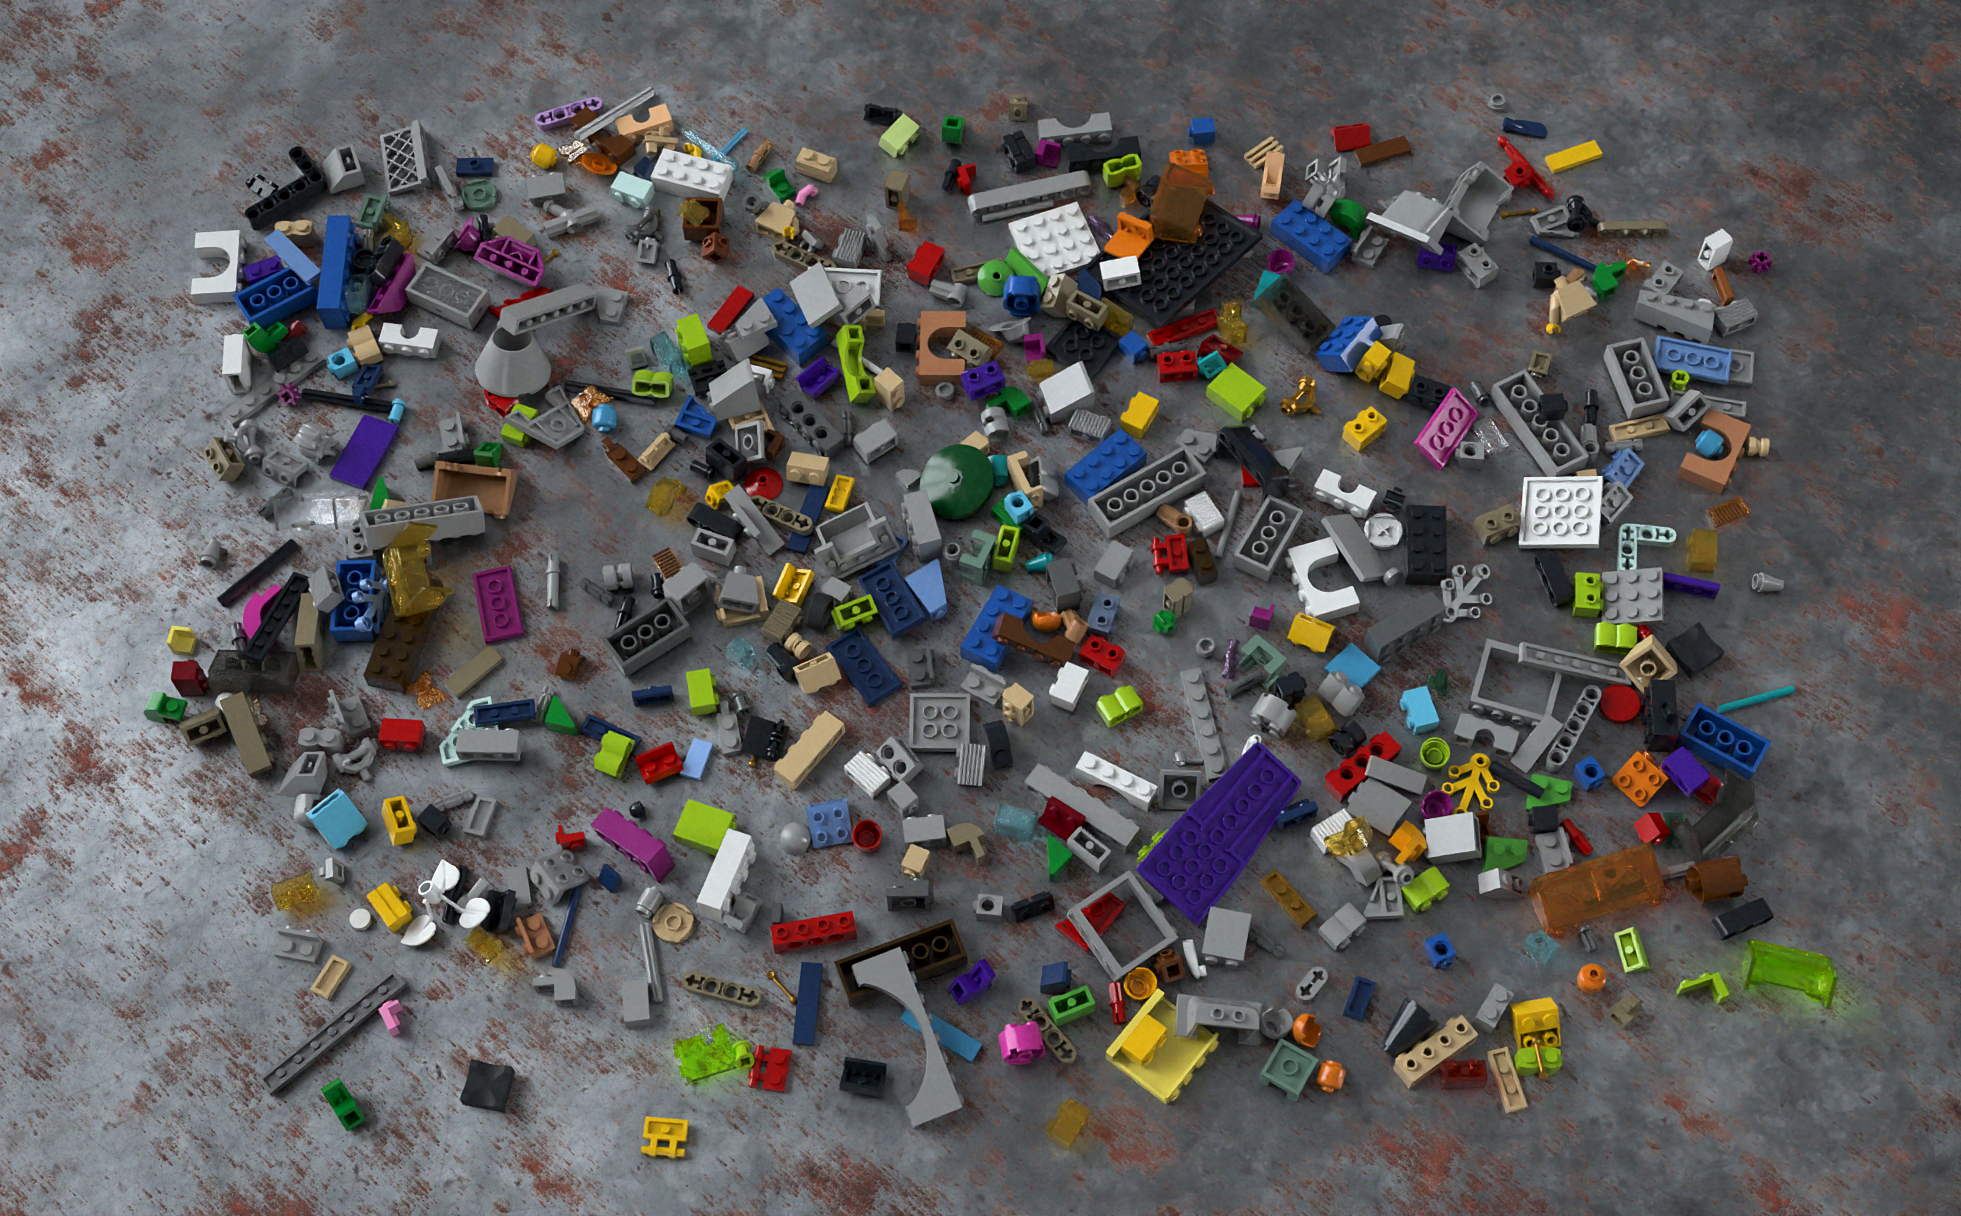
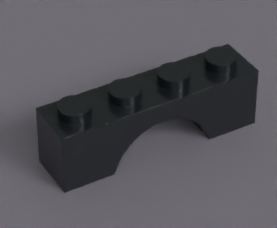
[1066,136,1141,173]

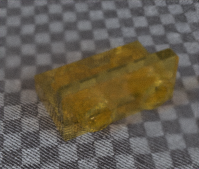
[1100,297,1134,337]

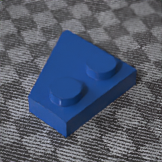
[675,395,718,439]

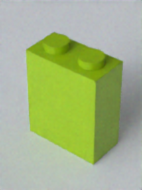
[1206,362,1267,422]
[673,799,737,856]

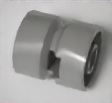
[1302,185,1336,219]
[981,407,1011,442]
[603,562,634,591]

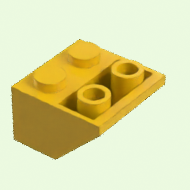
[1509,997,1561,1050]

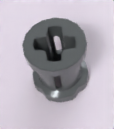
[730,690,753,717]

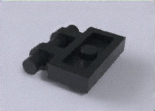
[687,359,727,397]

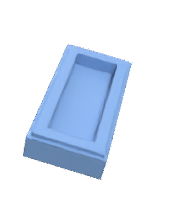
[680,738,713,781]

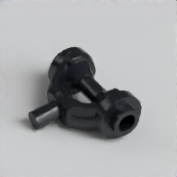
[1566,195,1600,232]

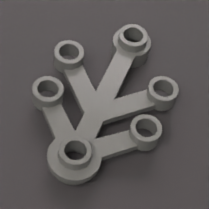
[1441,564,1492,623]

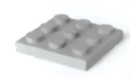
[1602,567,1664,626]
[909,693,970,752]

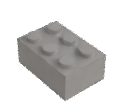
[901,489,943,563]

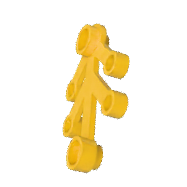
[1441,753,1500,815]

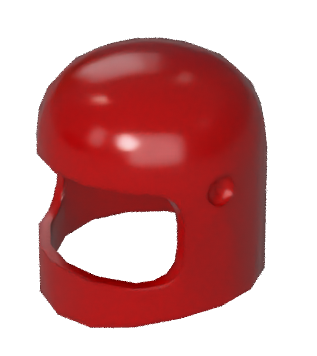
[852,819,882,852]

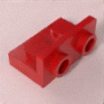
[635,742,684,785]

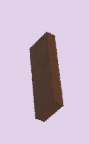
[1354,135,1411,168]

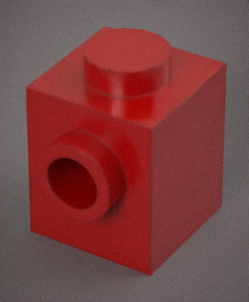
[1633,812,1671,846]

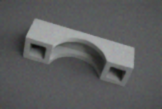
[1038,112,1112,146]

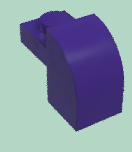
[948,959,996,1005]

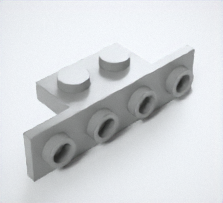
[724,484,785,556]

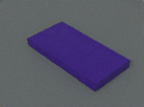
[329,414,399,491]

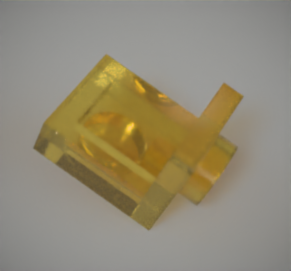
[677,198,709,227]

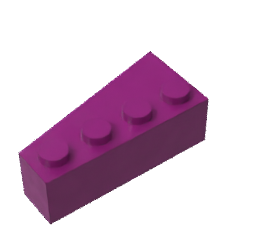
[590,807,675,884]

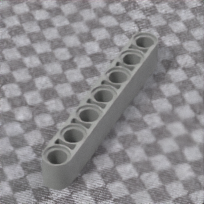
[967,170,1093,218]

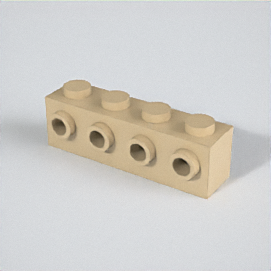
[1393,1015,1478,1089]

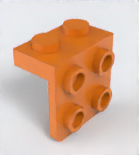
[1169,149,1208,186]
[1104,212,1154,260]
[1612,751,1672,807]

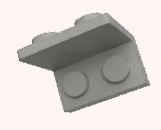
[327,689,372,739]

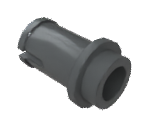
[1469,380,1490,405]
[664,424,689,445]
[414,451,439,471]

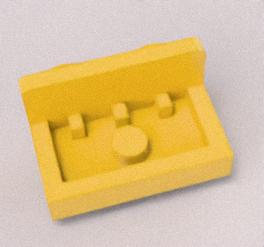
[773,563,815,607]

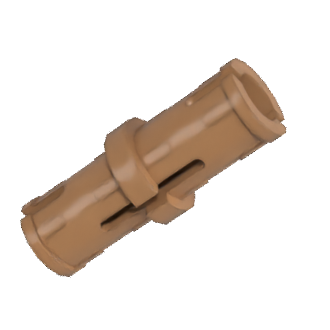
[745,139,774,173]

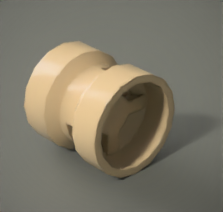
[1746,437,1770,457]
[784,632,812,660]

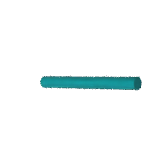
[1717,685,1795,714]

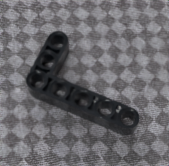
[244,146,327,230]

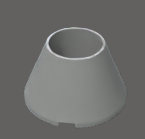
[475,326,551,398]

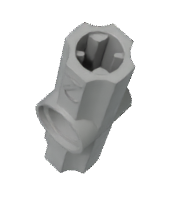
[543,205,600,238]

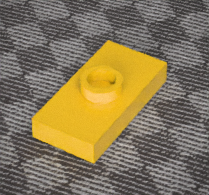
[825,474,855,514]

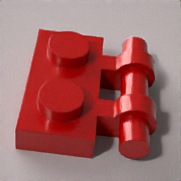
[1150,534,1189,575]
[748,1045,792,1093]

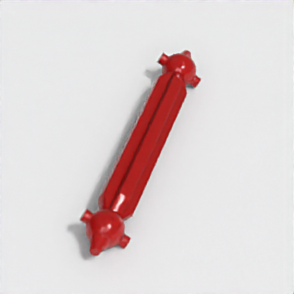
[1497,136,1555,200]

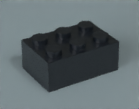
[1640,679,1679,752]

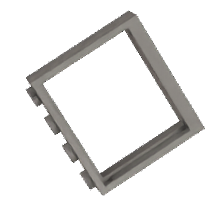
[1467,638,1562,729]
[1066,870,1179,982]

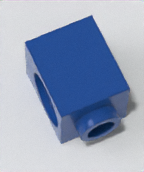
[1572,755,1606,792]
[1423,932,1456,968]

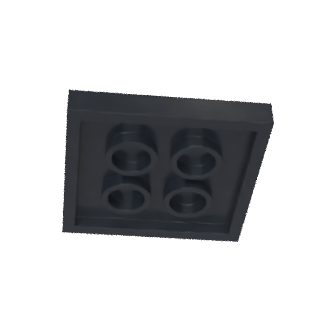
[1045,319,1122,379]

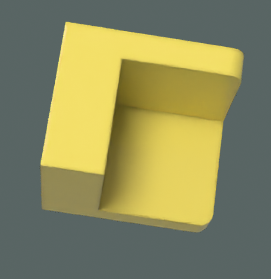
[167,625,197,656]

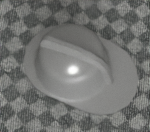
[989,317,1031,343]

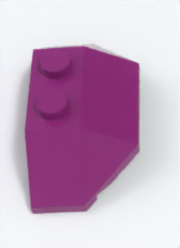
[473,236,545,288]
[366,253,416,315]

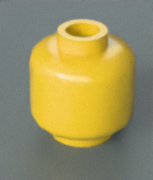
[530,143,558,170]

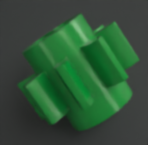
[1152,610,1176,634]

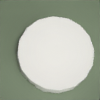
[1363,513,1403,550]

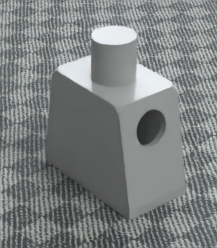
[717,566,758,614]

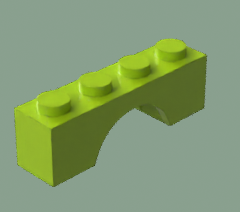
[836,325,876,403]

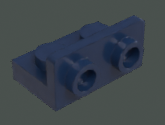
[1275,799,1318,831]

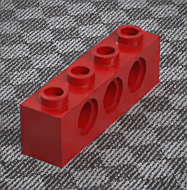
[1324,731,1402,803]
[770,911,857,954]

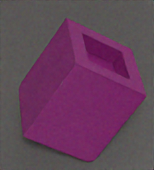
[1035,139,1061,169]
[1024,333,1046,364]
[1249,604,1275,631]

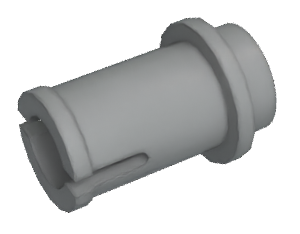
[543,200,567,217]

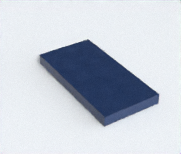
[857,560,928,639]
[826,626,902,708]

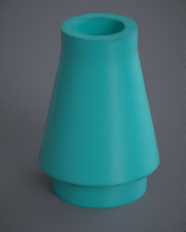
[1025,553,1053,572]

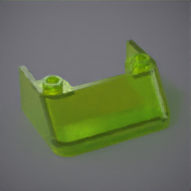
[1741,939,1839,1009]

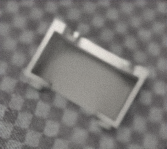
[1444,161,1514,245]

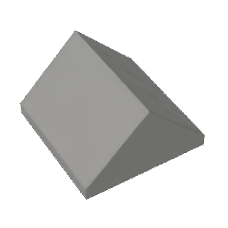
[735,420,766,464]
[1158,769,1201,810]

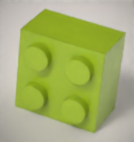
[675,313,713,368]

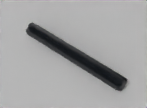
[564,380,656,405]
[301,388,393,412]
[217,539,298,607]

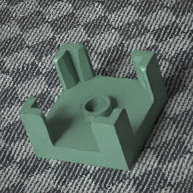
[959,529,996,587]
[1238,634,1287,691]
[1258,1038,1319,1103]

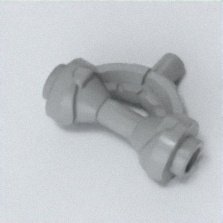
[224,419,264,463]
[330,737,379,782]
[1375,851,1419,886]

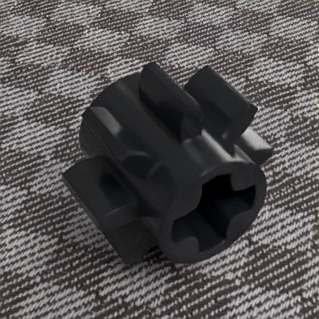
[1383,487,1406,512]

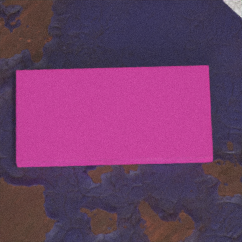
[1413,387,1480,470]

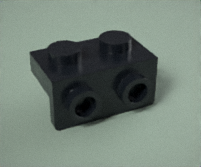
[479,889,517,935]
[839,1057,887,1097]

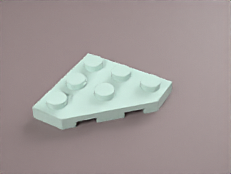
[439,696,499,767]

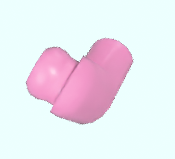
[795,184,818,208]

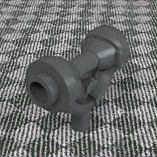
[623,204,665,242]

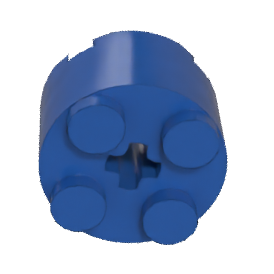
[1003,275,1041,317]

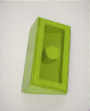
[1614,927,1650,973]

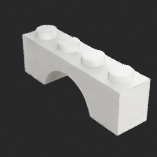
[1075,751,1158,812]

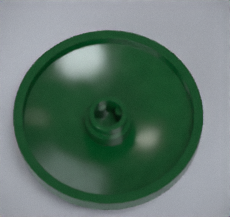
[920,444,995,519]

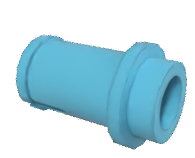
[388,399,407,424]

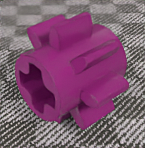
[1747,251,1773,275]
[276,382,302,407]

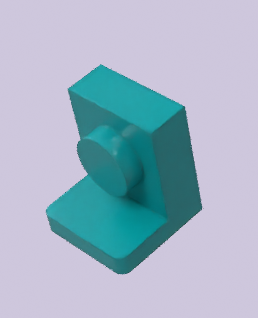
[1197,350,1227,379]

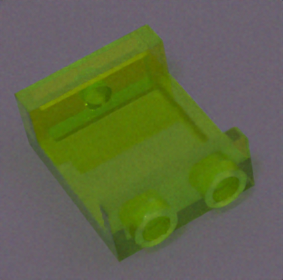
[673,1023,737,1084]

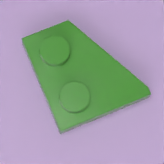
[1525,773,1573,812]
[1482,836,1528,873]

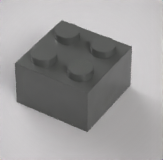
[1046,557,1083,614]

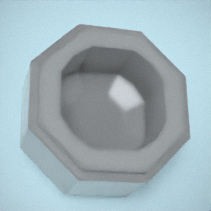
[1196,637,1216,658]

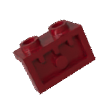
[1197,334,1243,372]
[1037,795,1086,842]

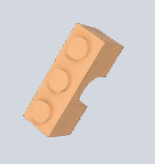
[614,104,674,144]

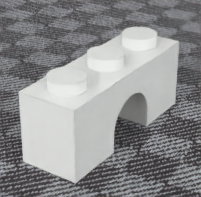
[378,323,442,358]
[1312,469,1377,519]

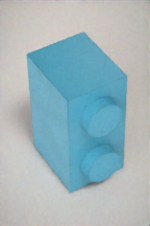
[1400,686,1439,735]

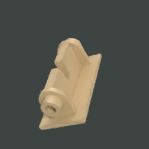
[637,432,676,471]

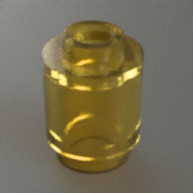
[1026,358,1054,379]

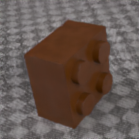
[682,197,724,240]

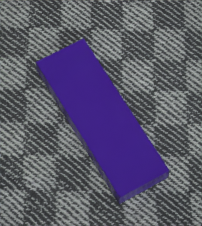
[1663,572,1720,599]

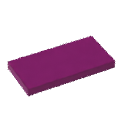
[472,565,524,644]

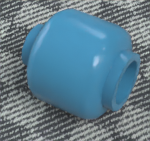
[592,404,617,433]
[1694,429,1725,458]

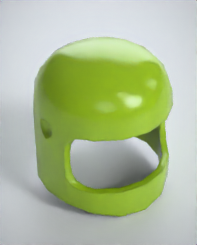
[1420,737,1450,770]

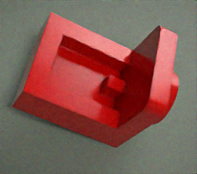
[956,163,976,195]
[555,824,587,851]

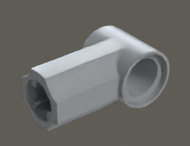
[929,279,969,308]
[1579,424,1599,464]
[455,878,495,915]

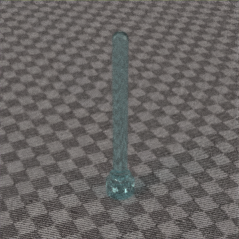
[674,122,740,173]

